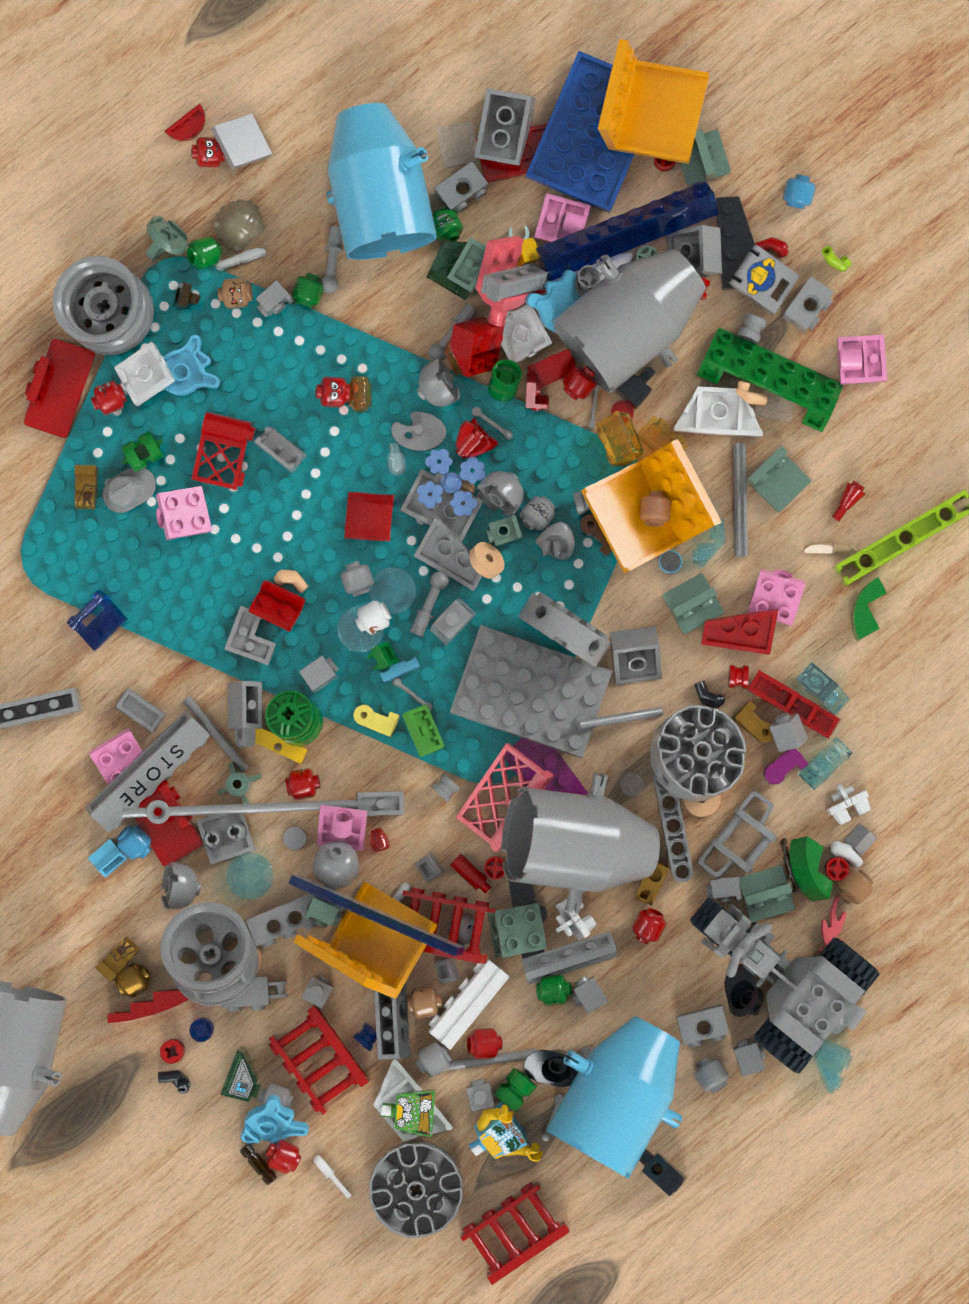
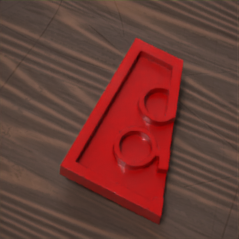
[701,609,778,655]

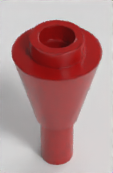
[832,480,866,522]

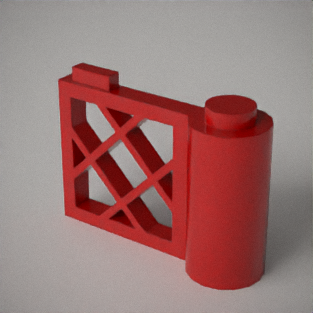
[191,412,255,490]

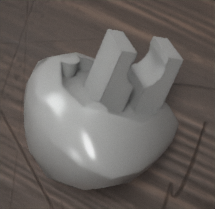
[535,522,575,561]

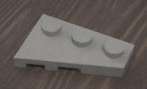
[414,516,483,591]

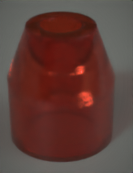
[370,828,391,853]

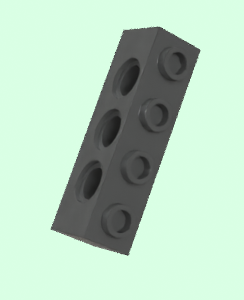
[374,982,411,1060]

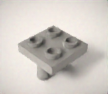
[196,813,256,865]

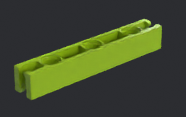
[833,489,969,587]

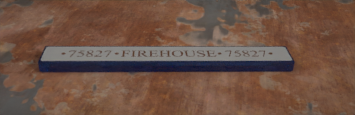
[288,875,465,957]

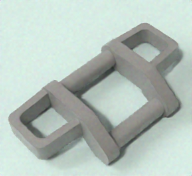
[698,791,777,878]

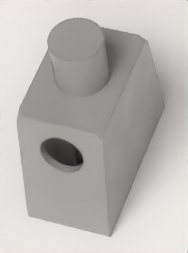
[430,598,477,646]

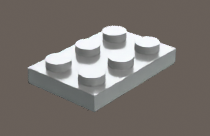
[400,469,483,542]

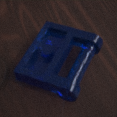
[67,590,128,651]

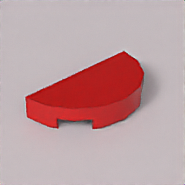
[164,104,206,141]

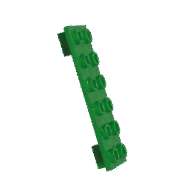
[697,328,844,432]

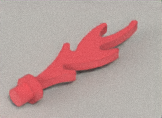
[819,896,847,953]

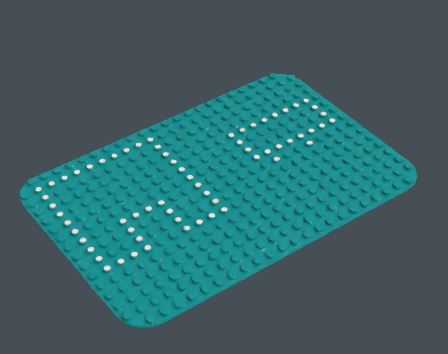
[20,256,638,785]

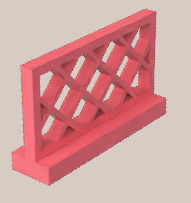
[456,743,554,852]

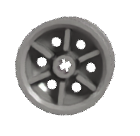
[52,256,154,356]

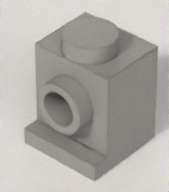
[256,280,294,318]
[706,876,742,903]

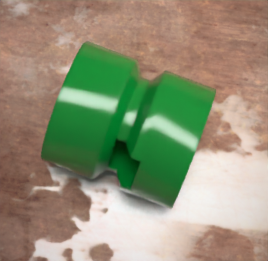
[488,360,522,401]

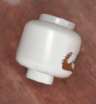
[355,600,392,635]

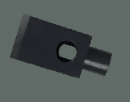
[639,1149,688,1197]

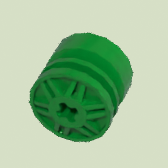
[265,690,323,747]

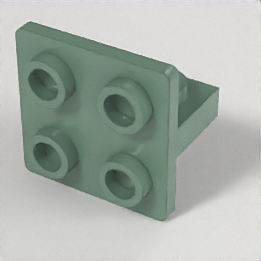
[680,129,731,186]
[662,573,724,634]
[739,865,795,922]

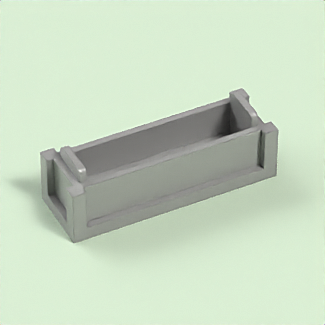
[481,264,547,302]

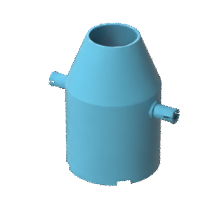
[326,103,437,260]
[545,1016,682,1179]

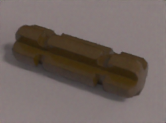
[240,1143,277,1185]

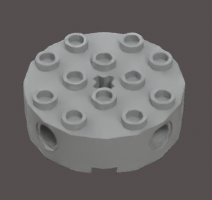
[518,592,611,667]
[649,705,746,801]
[369,1141,463,1238]

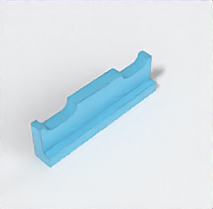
[379,656,420,684]

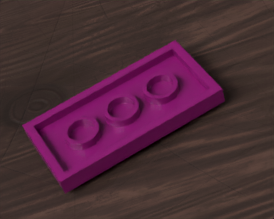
[504,738,588,795]

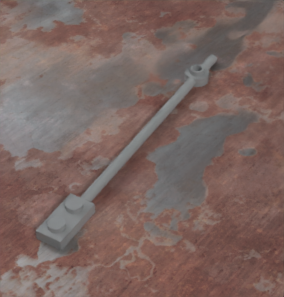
[122,791,404,824]

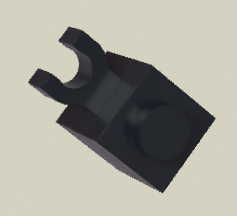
[615,366,656,410]

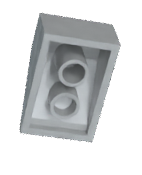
[474,88,536,166]

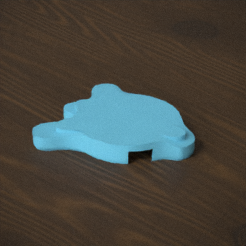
[525,270,581,333]
[163,335,220,396]
[241,1095,309,1144]

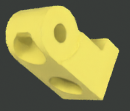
[354,705,400,737]

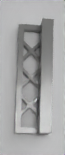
[521,931,618,985]

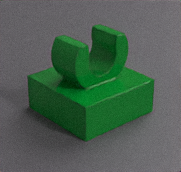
[367,641,399,670]

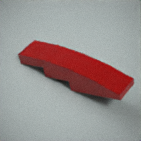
[747,670,841,740]
[107,989,189,1023]

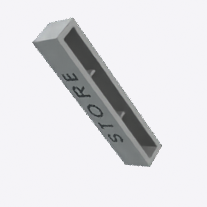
[85,710,210,833]

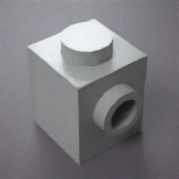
[769,713,807,752]
[301,974,334,1008]
[572,975,608,1014]
[733,1038,766,1076]
[466,1078,495,1112]

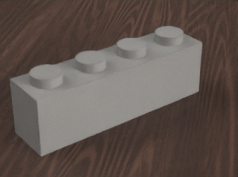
[0,688,83,730]

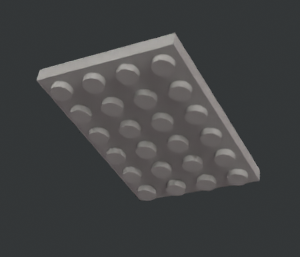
[450,625,612,759]

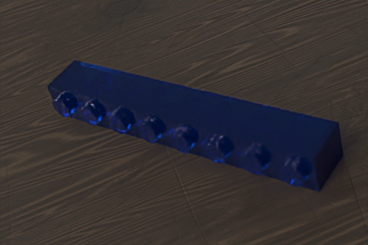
[536,181,718,281]

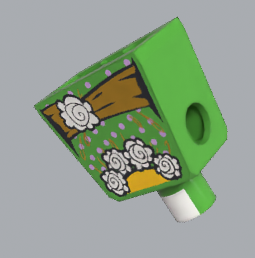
[381,1089,435,1137]

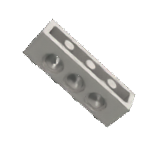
[245,888,344,948]

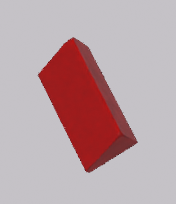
[527,349,576,388]

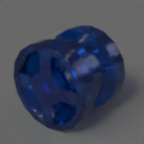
[189,1018,214,1042]
[353,1022,377,1051]

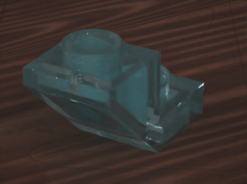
[692,519,725,569]
[796,662,850,715]
[798,737,852,790]

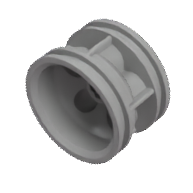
[160,902,259,1006]

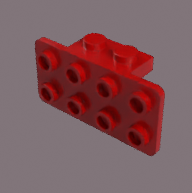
[24,339,95,438]
[134,780,203,866]

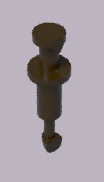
[780,838,801,893]

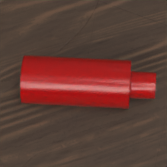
[450,853,492,894]

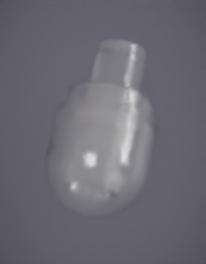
[387,443,406,476]

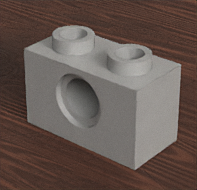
[435,162,488,214]
[782,276,833,333]
[299,656,339,693]
[676,1004,729,1048]

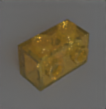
[595,411,645,467]
[637,415,688,452]

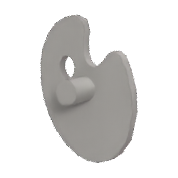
[391,412,446,451]

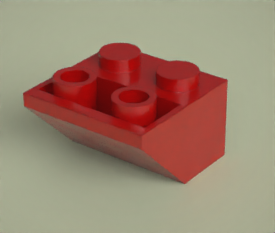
[450,317,504,377]

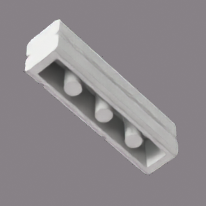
[428,958,510,1050]

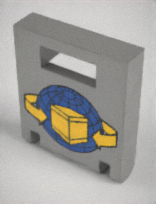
[729,244,800,315]

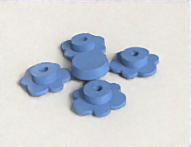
[417,449,485,516]

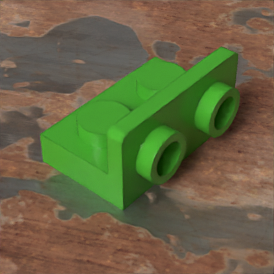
[402,704,445,757]

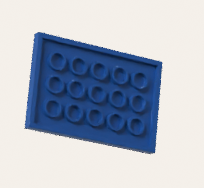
[525,51,635,213]

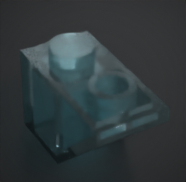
[814,1039,852,1094]

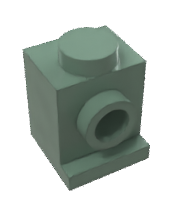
[486,515,522,547]
[304,897,342,928]

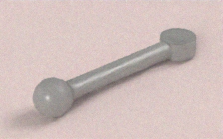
[589,384,601,430]
[472,407,513,439]
[392,677,432,711]
[541,1094,564,1141]

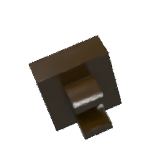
[173,282,200,309]

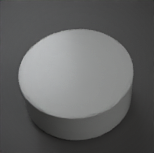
[283,827,307,850]

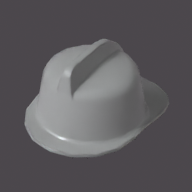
[103,468,156,513]

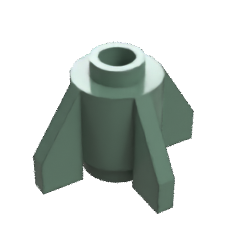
[217,762,262,804]

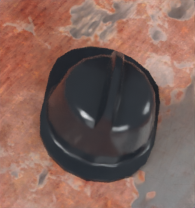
[724,964,764,1017]
[524,1049,579,1087]

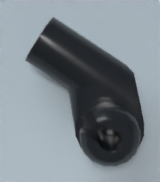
[694,680,725,709]
[158,1070,191,1094]

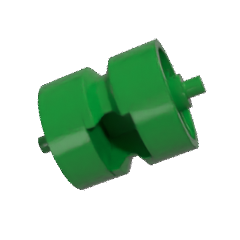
[121,431,164,472]
[493,1068,537,1112]

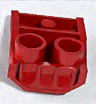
[344,492,395,542]

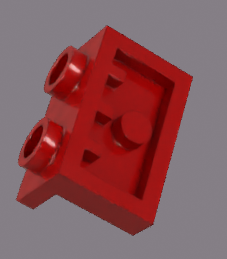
[248,580,306,632]

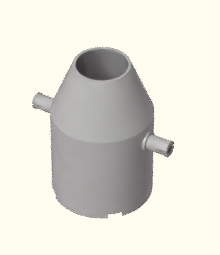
[552,249,706,394]
[501,773,660,913]
[0,981,67,1136]

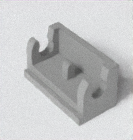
[254,426,307,473]

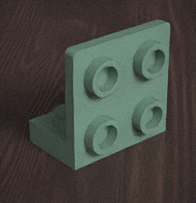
[447,237,486,295]
[746,445,811,513]
[487,903,547,958]

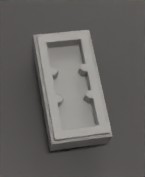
[115,688,167,733]

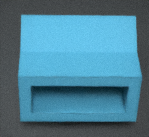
[88,839,128,878]

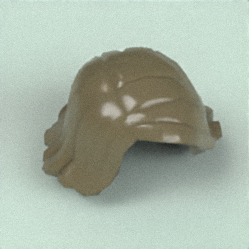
[214,199,264,251]

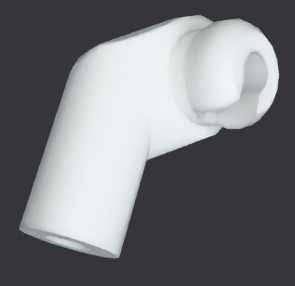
[830,841,863,868]

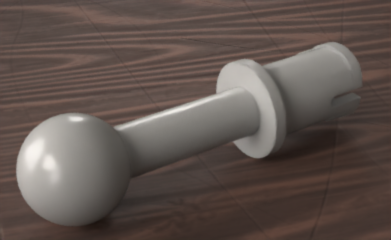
[320,226,343,294]
[428,303,477,361]
[410,572,449,637]

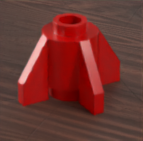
[455,418,498,459]

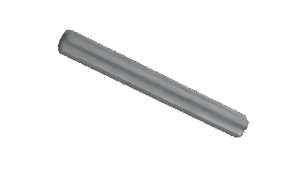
[733,443,748,558]

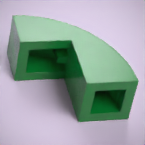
[851,577,887,641]
[790,836,833,902]

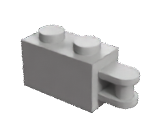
[228,681,262,748]
[222,975,288,1012]

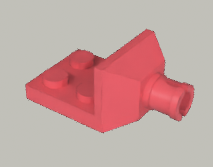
[476,236,532,326]

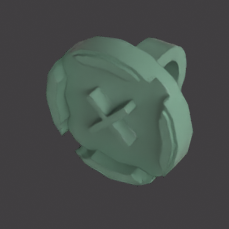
[145,216,189,261]

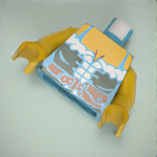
[469,1101,543,1162]

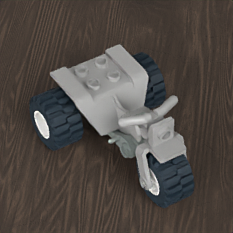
[690,898,880,1074]

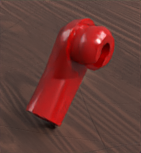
[755,237,789,258]

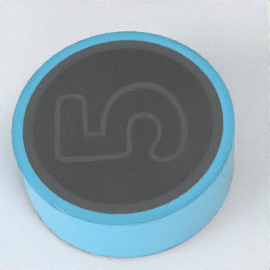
[659,550,682,574]

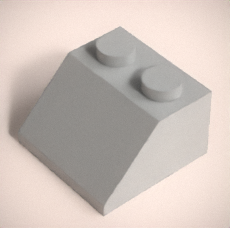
[667,225,722,277]
[610,626,662,685]

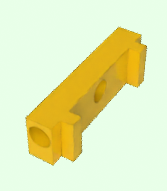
[255,728,308,764]

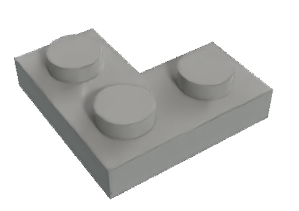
[225,606,277,666]

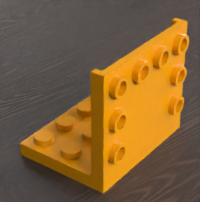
[598,39,710,164]
[581,439,721,573]
[293,881,437,999]

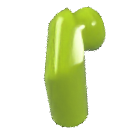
[821,246,852,272]

